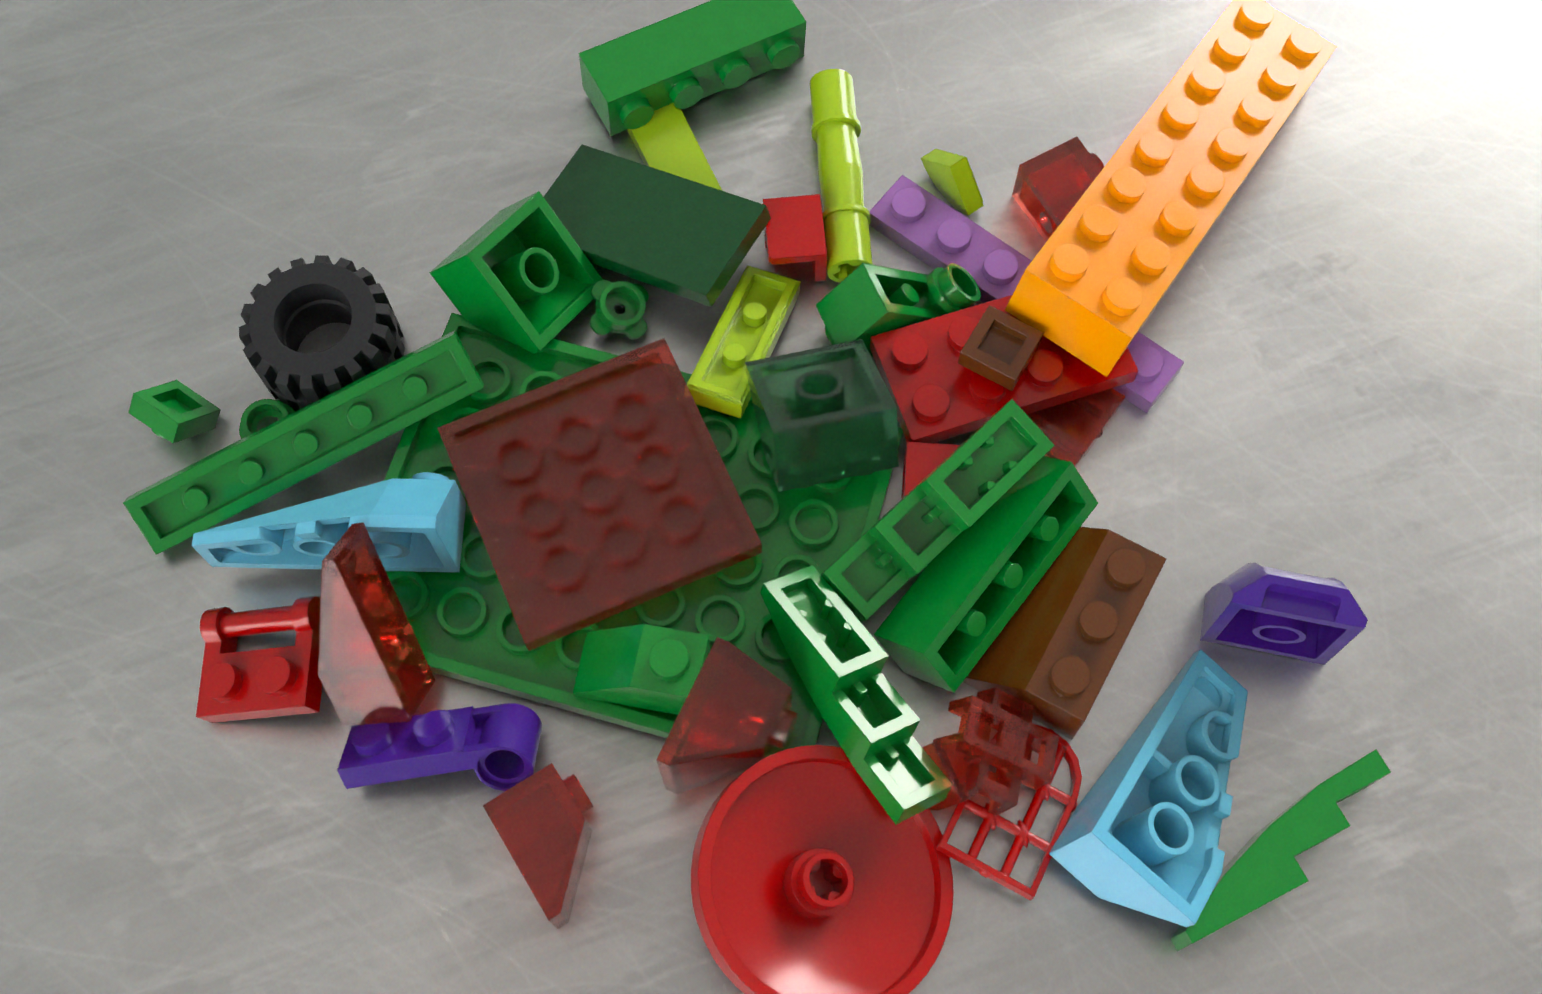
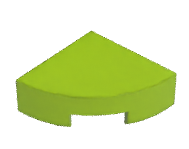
[921,149,984,216]

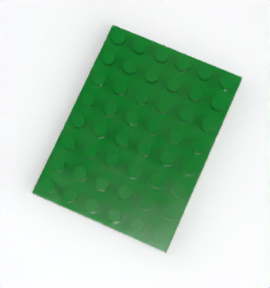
[327,313,903,763]

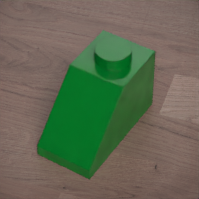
[816,263,942,357]
[573,624,712,719]

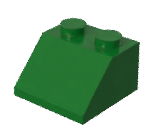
[429,191,603,354]

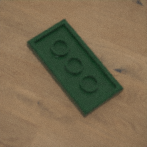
[544,144,771,307]

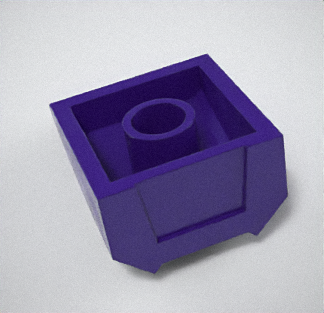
[1200,563,1368,665]

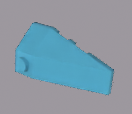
[191,472,466,572]
[1049,649,1248,927]

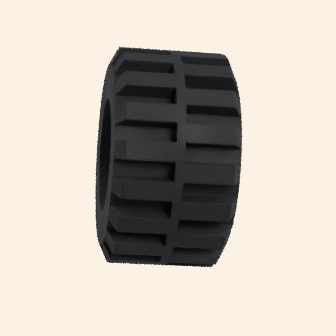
[239,255,405,411]

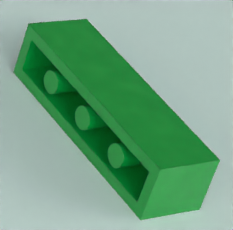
[579,0,807,136]
[873,456,1098,693]

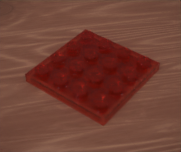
[438,338,762,651]

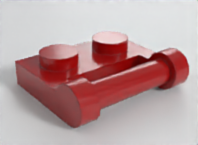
[196,596,329,723]

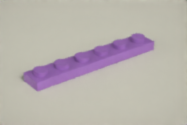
[869,175,1184,413]

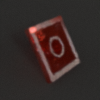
[656,637,798,794]

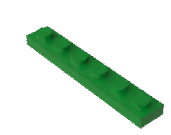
[123,330,484,555]

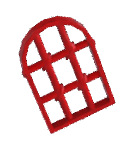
[936,723,1082,901]

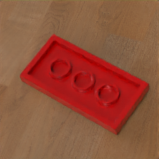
[870,294,1139,443]

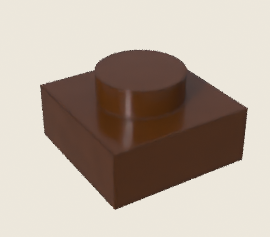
[958,305,1044,391]

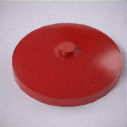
[691,745,954,994]

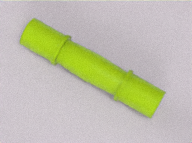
[809,69,873,283]

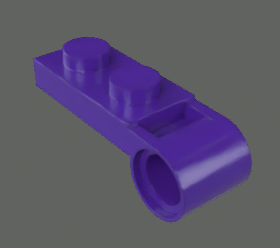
[337,703,542,791]

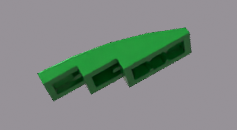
[821,399,1055,623]
[760,565,953,825]
[1171,749,1391,951]

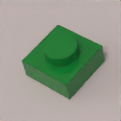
[128,380,221,444]

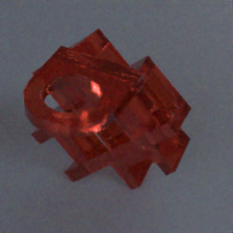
[922,688,1059,816]

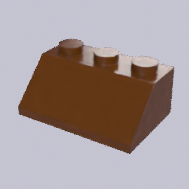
[963,527,1167,740]

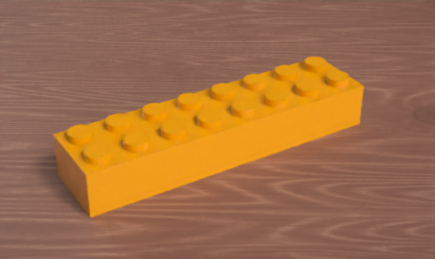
[1005,0,1337,377]

